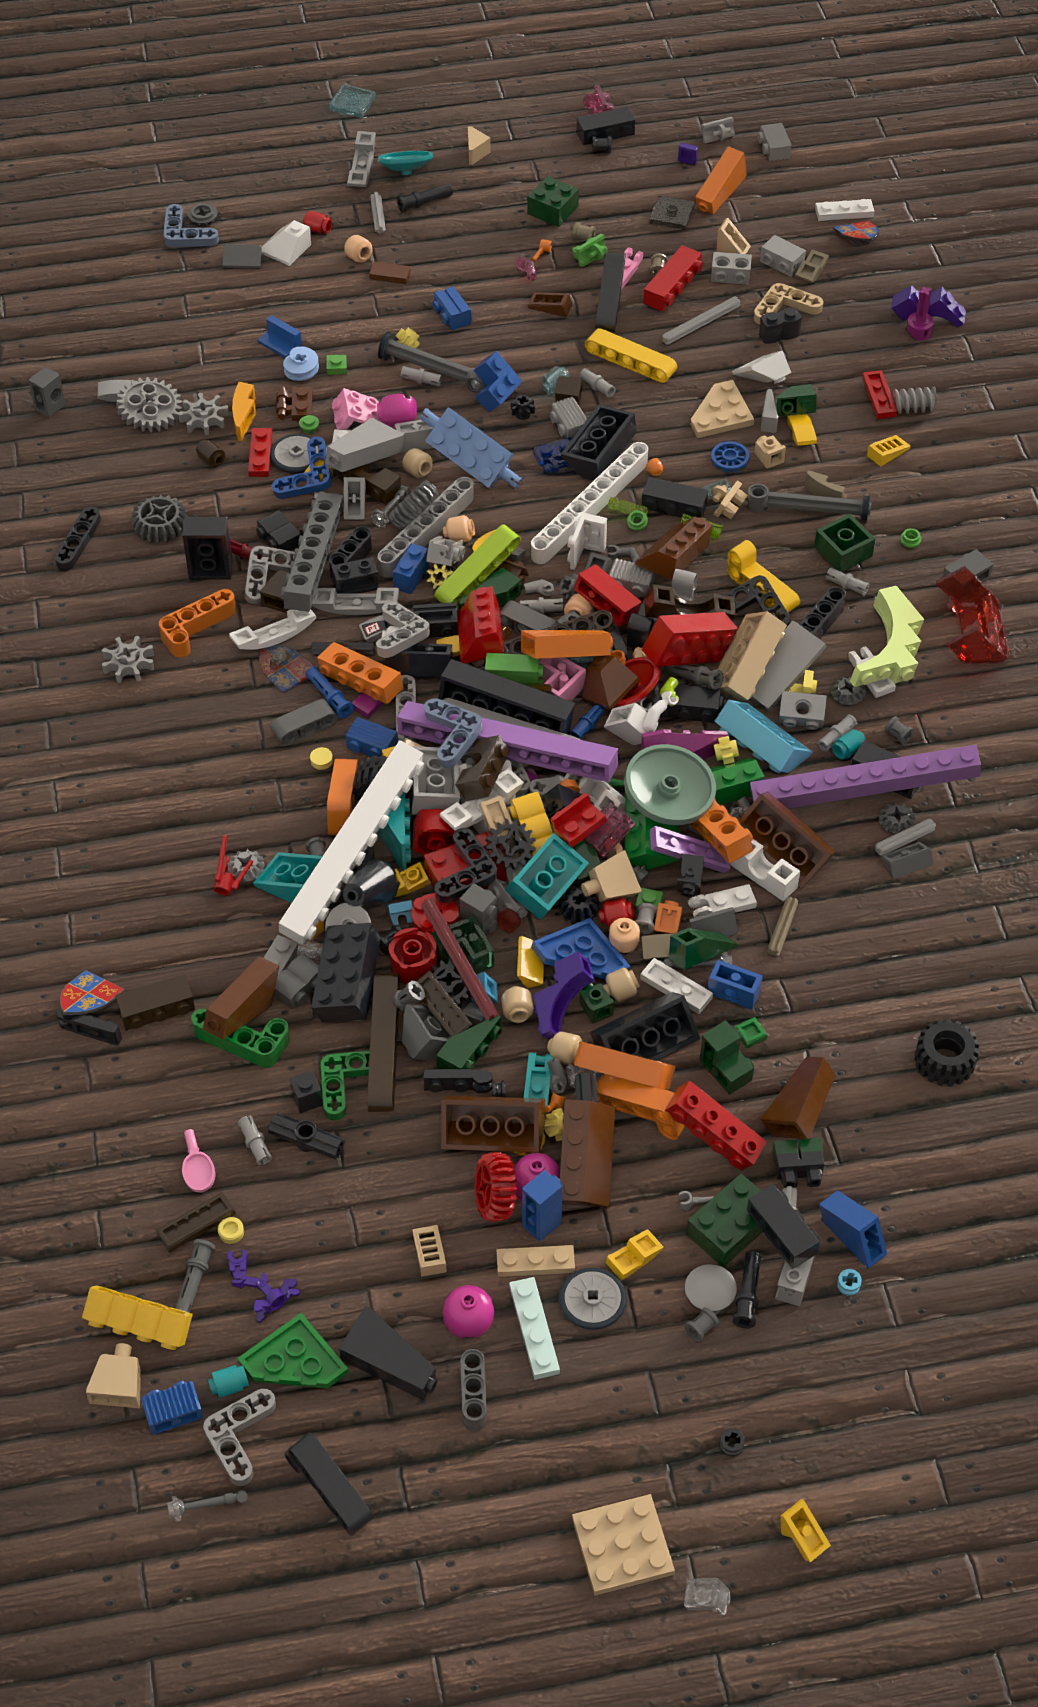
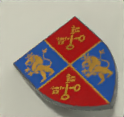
[60,970,125,1015]

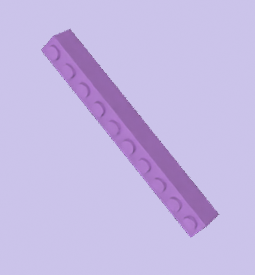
[397,701,618,783]
[750,744,981,809]

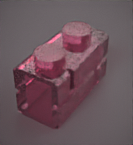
[583,802,635,859]

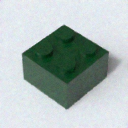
[527,176,579,227]
[814,514,875,572]

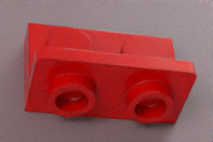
[551,793,607,848]

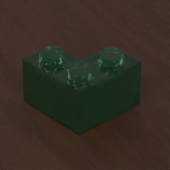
[431,916,494,974]

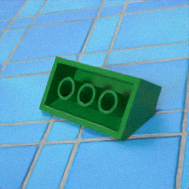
[710,757,765,805]
[625,791,679,870]

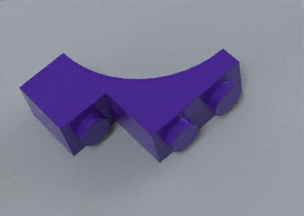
[891,285,966,327]
[533,951,594,1040]

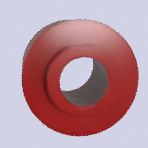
[303,210,332,234]

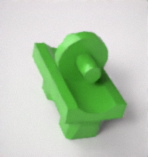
[572,234,608,267]

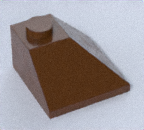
[582,655,640,710]

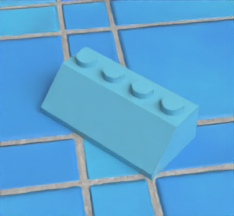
[715,700,813,773]

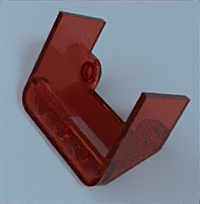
[936,566,1010,664]

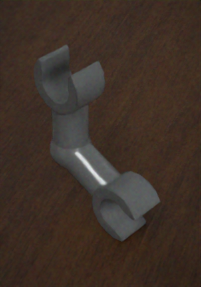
[607,545,640,563]

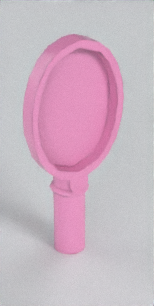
[182,1129,215,1192]

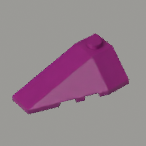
[641,729,728,760]

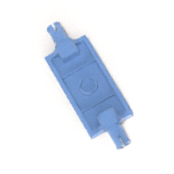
[419,407,523,489]

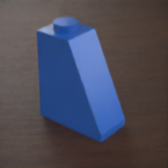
[819,1190,887,1268]

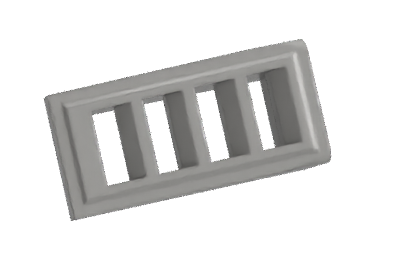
[760,389,778,433]

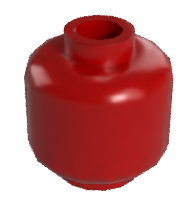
[599,897,635,929]

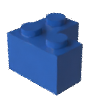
[473,351,522,412]

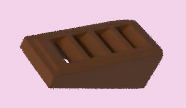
[528,292,572,317]

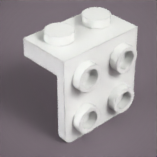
[567,513,607,570]

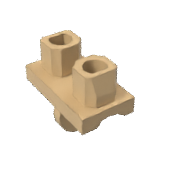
[711,480,748,519]

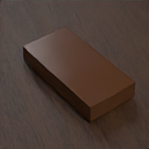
[369,261,411,284]

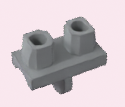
[701,117,735,143]

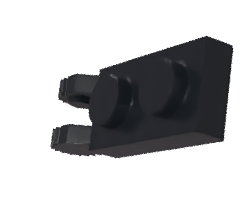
[56,1008,122,1046]
[424,1069,493,1094]

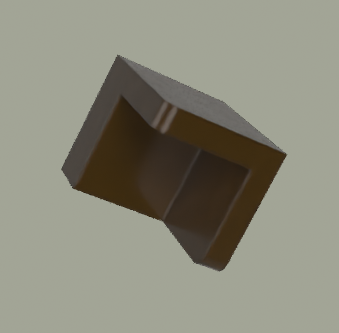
[555,376,583,405]

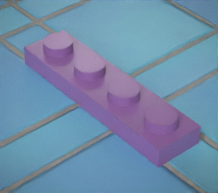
[650,826,730,873]

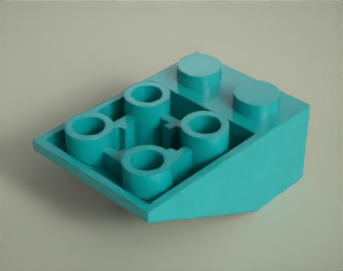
[379,792,411,871]

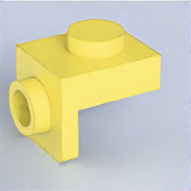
[789,670,817,694]

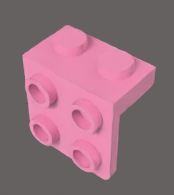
[332,388,380,430]

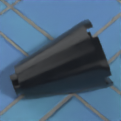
[343,859,399,907]

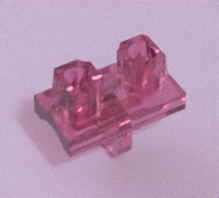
[583,85,614,114]

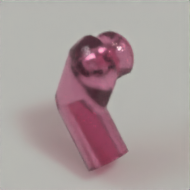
[515,256,537,281]

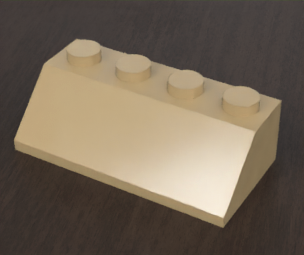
[708,611,787,701]

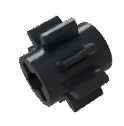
[511,395,535,420]

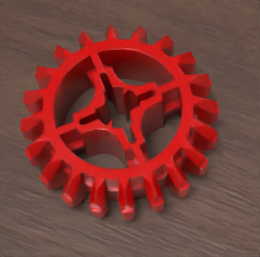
[474,1152,517,1222]

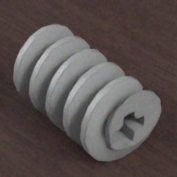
[892,387,936,414]

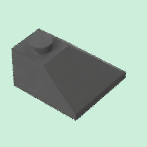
[402,1003,451,1061]

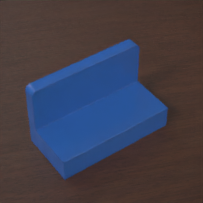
[258,315,302,358]

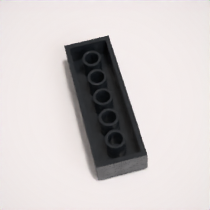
[438,659,575,735]

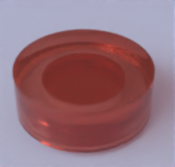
[497,908,521,932]

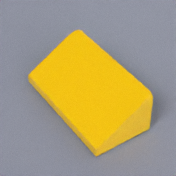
[517,936,544,988]

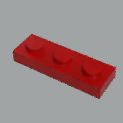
[862,370,897,419]
[248,428,273,477]

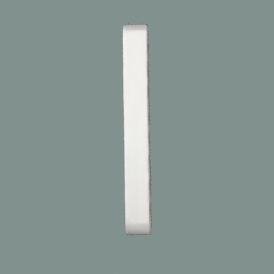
[531,442,648,564]

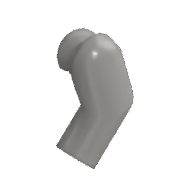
[523,579,554,596]

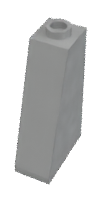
[325,418,404,472]

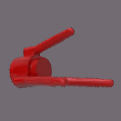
[213,835,253,896]

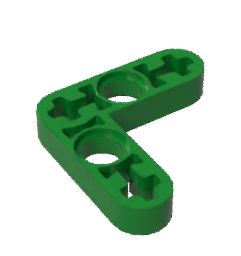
[320,1051,370,1121]

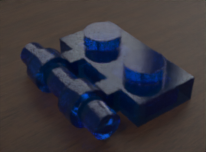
[533,437,572,473]

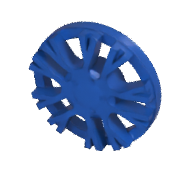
[711,441,749,473]

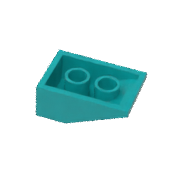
[505,833,589,920]
[253,852,323,903]

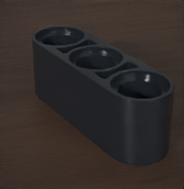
[329,526,372,579]

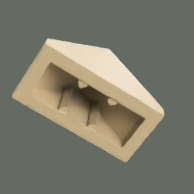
[468,127,491,165]
[716,218,751,254]

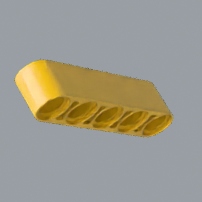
[584,329,677,383]

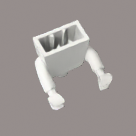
[604,691,678,745]

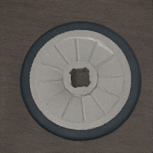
[270,434,320,473]
[559,1267,627,1330]

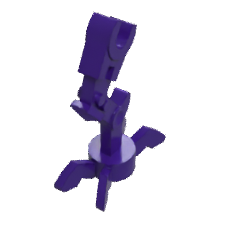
[228,1250,300,1323]

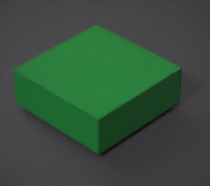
[734,1017,768,1049]

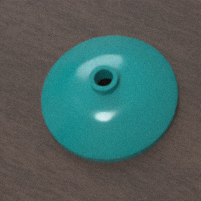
[378,151,433,175]

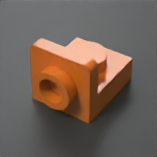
[654,901,683,934]

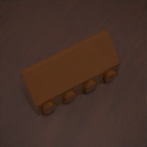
[635,517,713,580]
[739,791,837,889]
[441,1096,545,1153]
[560,1099,615,1208]

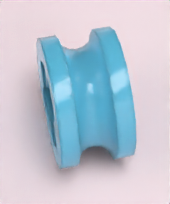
[837,1269,862,1296]

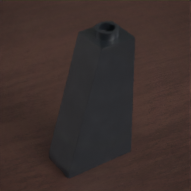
[339,1306,438,1401]

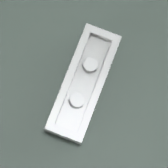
[815,199,874,221]
[640,958,713,1014]

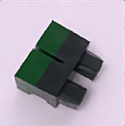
[772,1138,824,1188]

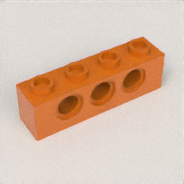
[317,642,404,704]
[689,798,753,864]

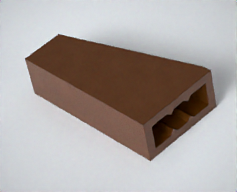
[203,956,280,1039]
[760,1057,836,1139]

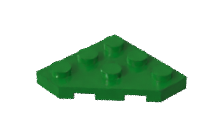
[237,1313,349,1389]

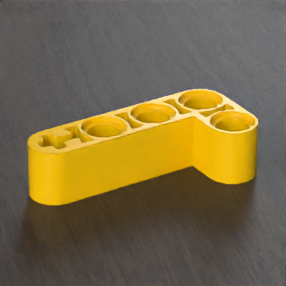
[727,540,800,616]

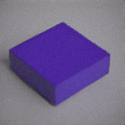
[678,142,698,165]

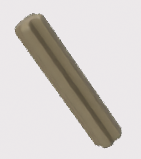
[767,897,798,956]

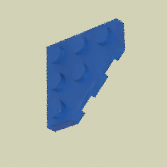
[531,918,630,979]

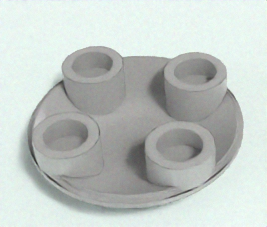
[685,1264,737,1314]

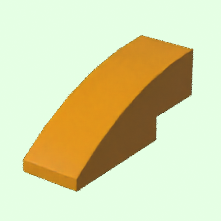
[232,382,256,441]

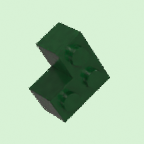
[700,1020,754,1095]

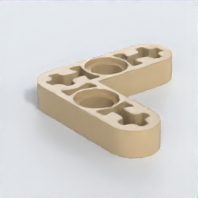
[754,283,823,324]

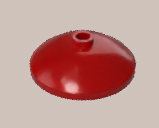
[615,657,660,707]

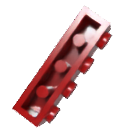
[643,245,703,312]
[665,1081,767,1171]

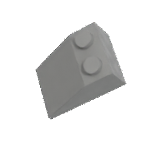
[411,746,460,815]

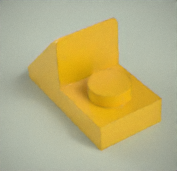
[781,1499,831,1562]

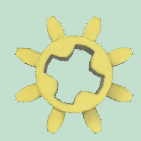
[396,327,420,348]
[427,563,453,589]
[714,736,739,765]
[544,1108,564,1141]

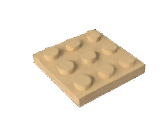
[572,1494,675,1596]

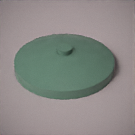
[624,744,716,825]

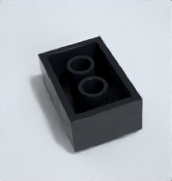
[182,517,233,580]

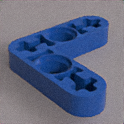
[272,437,332,499]

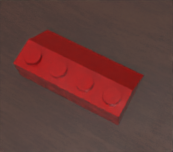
[457,586,504,664]

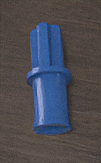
[569,705,604,740]

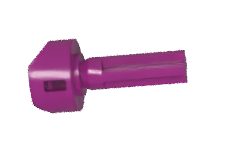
[906,287,934,341]

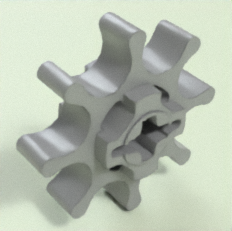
[178,393,229,435]
[102,636,154,683]

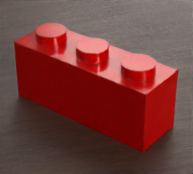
[574,564,642,627]

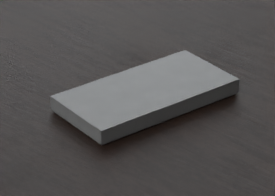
[751,621,827,711]

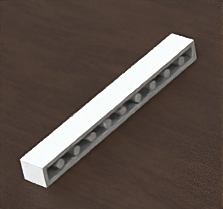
[279,740,424,945]

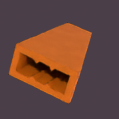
[696,147,747,214]
[521,630,613,659]

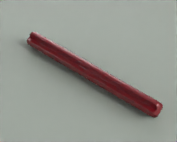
[421,898,498,1020]

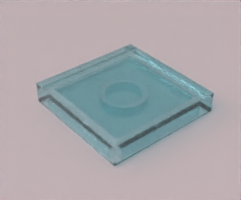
[329,84,376,118]

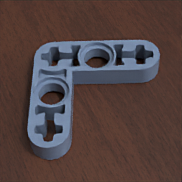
[164,204,219,247]
[424,698,483,768]

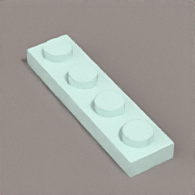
[509,1277,560,1380]

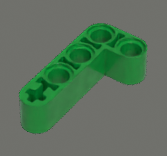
[191,1009,290,1068]

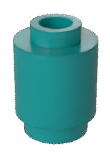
[832,729,866,760]
[208,1365,249,1398]

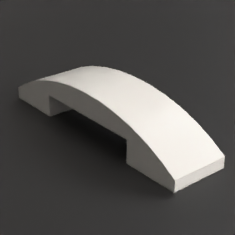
[229,609,316,650]
[440,768,524,830]

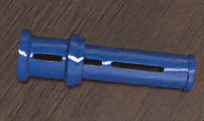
[305,666,354,719]

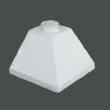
[261,220,311,266]
[732,351,791,384]

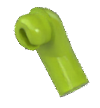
[660,677,679,706]

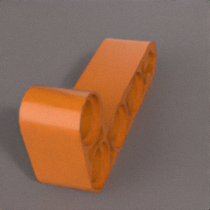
[159,589,236,658]
[327,759,359,836]
[574,1041,676,1090]
[597,1074,685,1140]

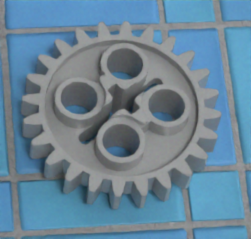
[116,377,182,432]

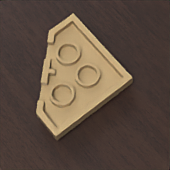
[690,380,754,438]

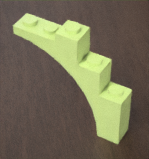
[850,586,924,687]

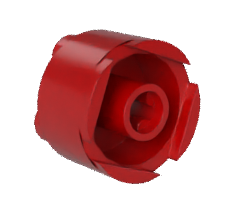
[413,809,456,858]
[412,893,459,948]
[389,928,437,985]

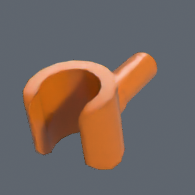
[532,240,552,262]
[545,1092,567,1113]

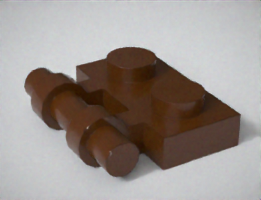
[276,386,313,421]

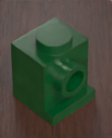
[579,983,614,1024]

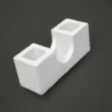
[562,773,625,824]
[730,839,800,901]

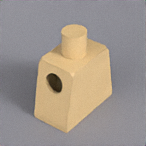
[581,850,642,902]
[86,1343,141,1408]

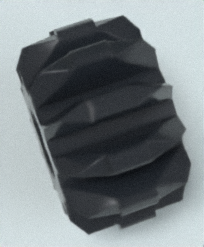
[560,886,599,925]

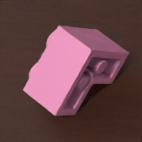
[539,657,586,701]

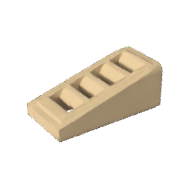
[412,1225,447,1277]

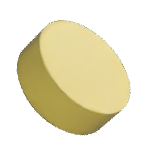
[310,747,333,770]
[218,1217,244,1244]

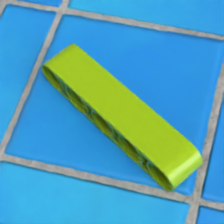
[434,525,521,608]

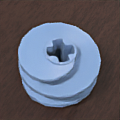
[283,347,319,381]

